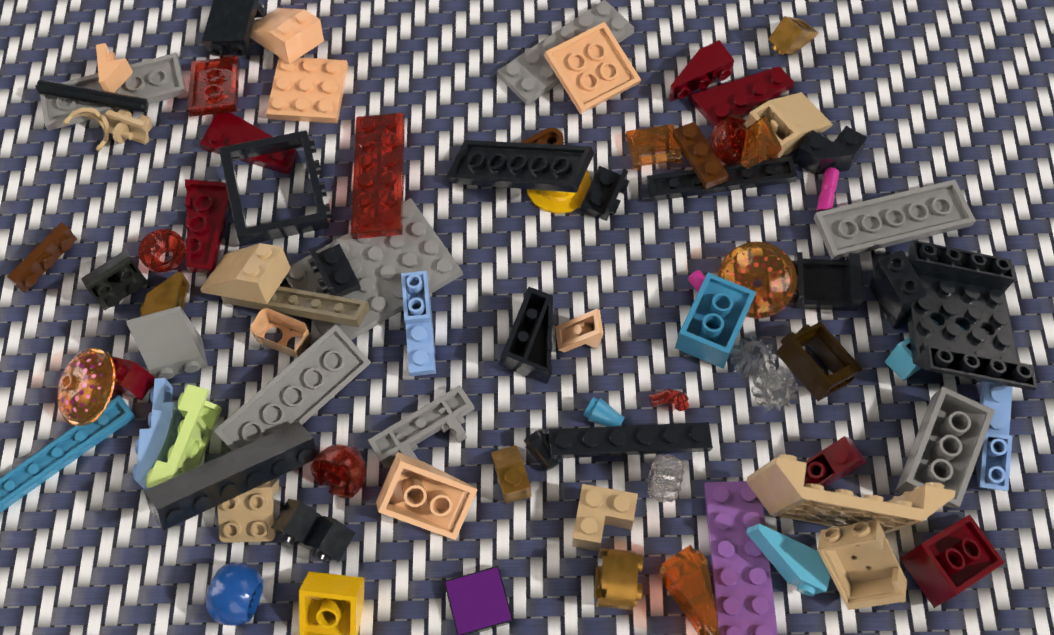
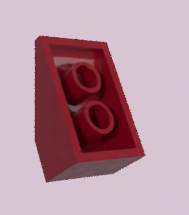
[900,514,1005,608]

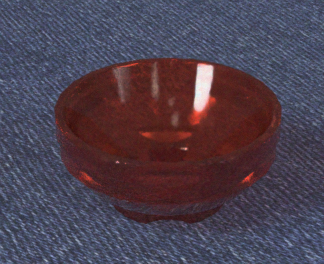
[138,229,186,273]

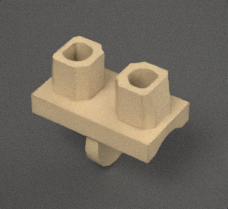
[105,108,152,145]

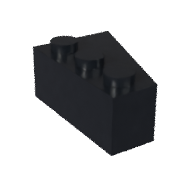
[498,286,553,384]

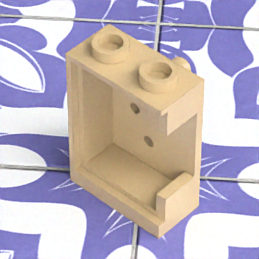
[818,520,907,610]

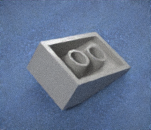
[127,306,208,380]

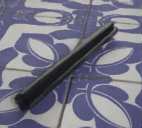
[35,80,149,112]

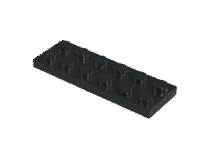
[446,140,594,193]

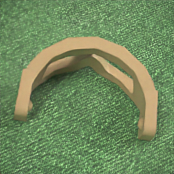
[62,107,109,152]

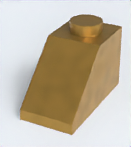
[768,16,819,55]
[140,272,189,317]
[491,445,532,504]

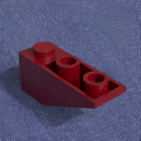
[669,40,734,102]
[75,350,155,400]
[804,436,866,487]

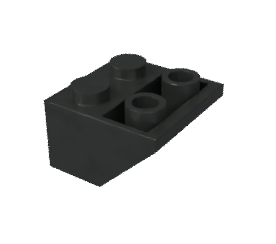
[81,251,148,310]

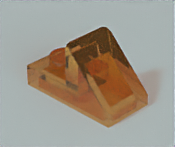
[741,116,782,168]

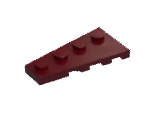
[689,66,794,132]
[200,106,298,175]
[185,179,230,274]

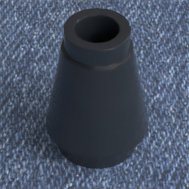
[524,429,560,471]

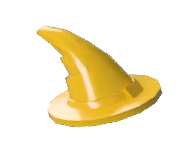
[527,171,591,214]

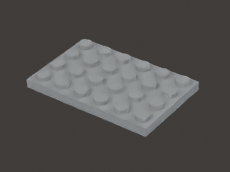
[285,198,463,340]

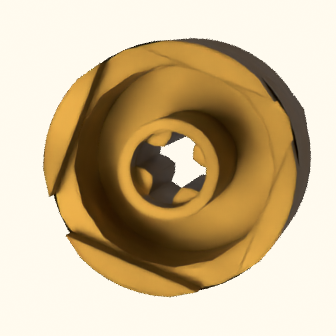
[595,548,643,610]

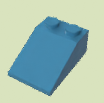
[675,272,756,369]

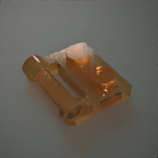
[626,124,682,170]

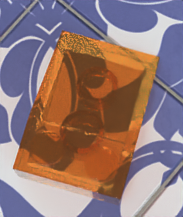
[658,545,720,635]

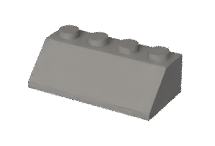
[896,387,995,508]

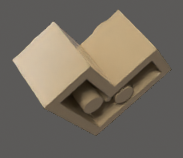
[572,484,638,551]

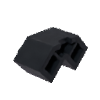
[794,126,868,175]
[271,499,355,563]

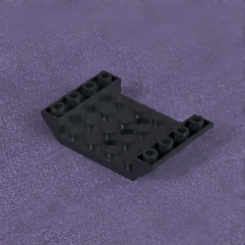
[907,240,1037,391]

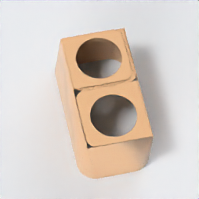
[251,308,312,358]

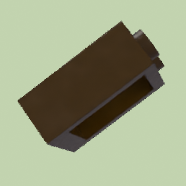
[776,322,863,401]

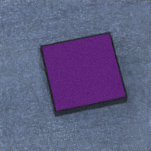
[444,566,514,635]

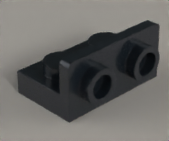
[580,166,630,221]
[308,244,361,297]

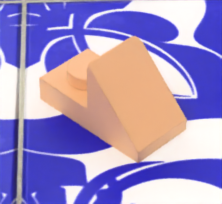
[96,43,133,93]
[555,309,603,353]

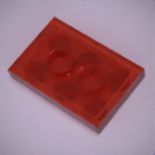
[187,56,240,117]

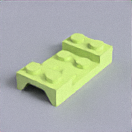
[146,384,222,489]

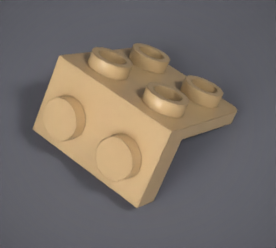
[217,479,279,543]

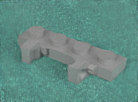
[368,385,475,465]

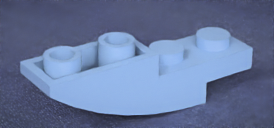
[401,271,436,376]
[133,378,181,489]
[976,381,1013,491]

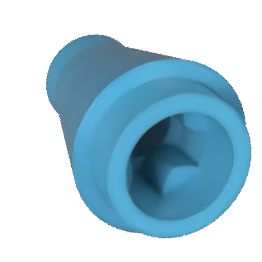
[583,397,625,427]

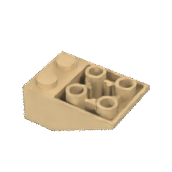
[746,92,833,158]

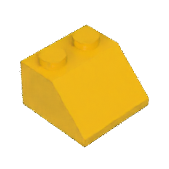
[299,571,365,635]

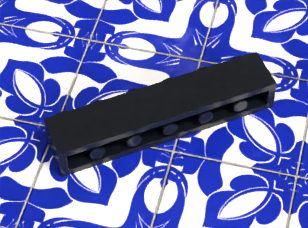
[144,421,318,531]

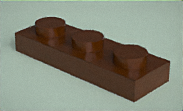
[672,122,729,189]
[7,222,77,293]

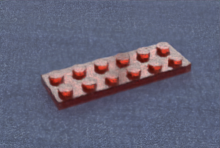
[351,113,405,239]

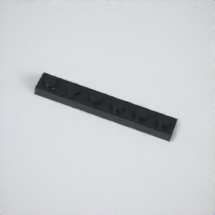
[646,156,798,202]
[547,422,713,459]

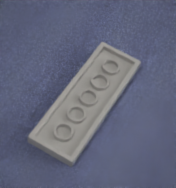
[497,0,634,106]
[40,53,187,131]
[814,179,976,260]
[214,324,371,451]

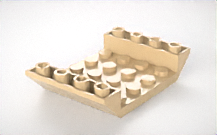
[746,454,955,534]

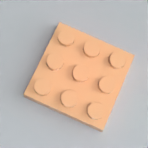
[544,22,641,114]
[266,58,348,124]

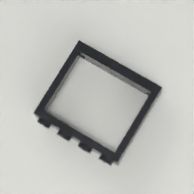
[219,130,332,246]

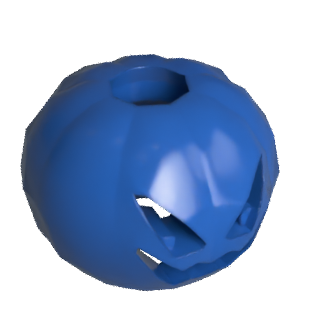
[206,562,264,626]

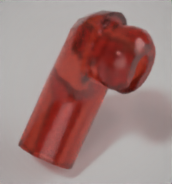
[649,388,689,411]

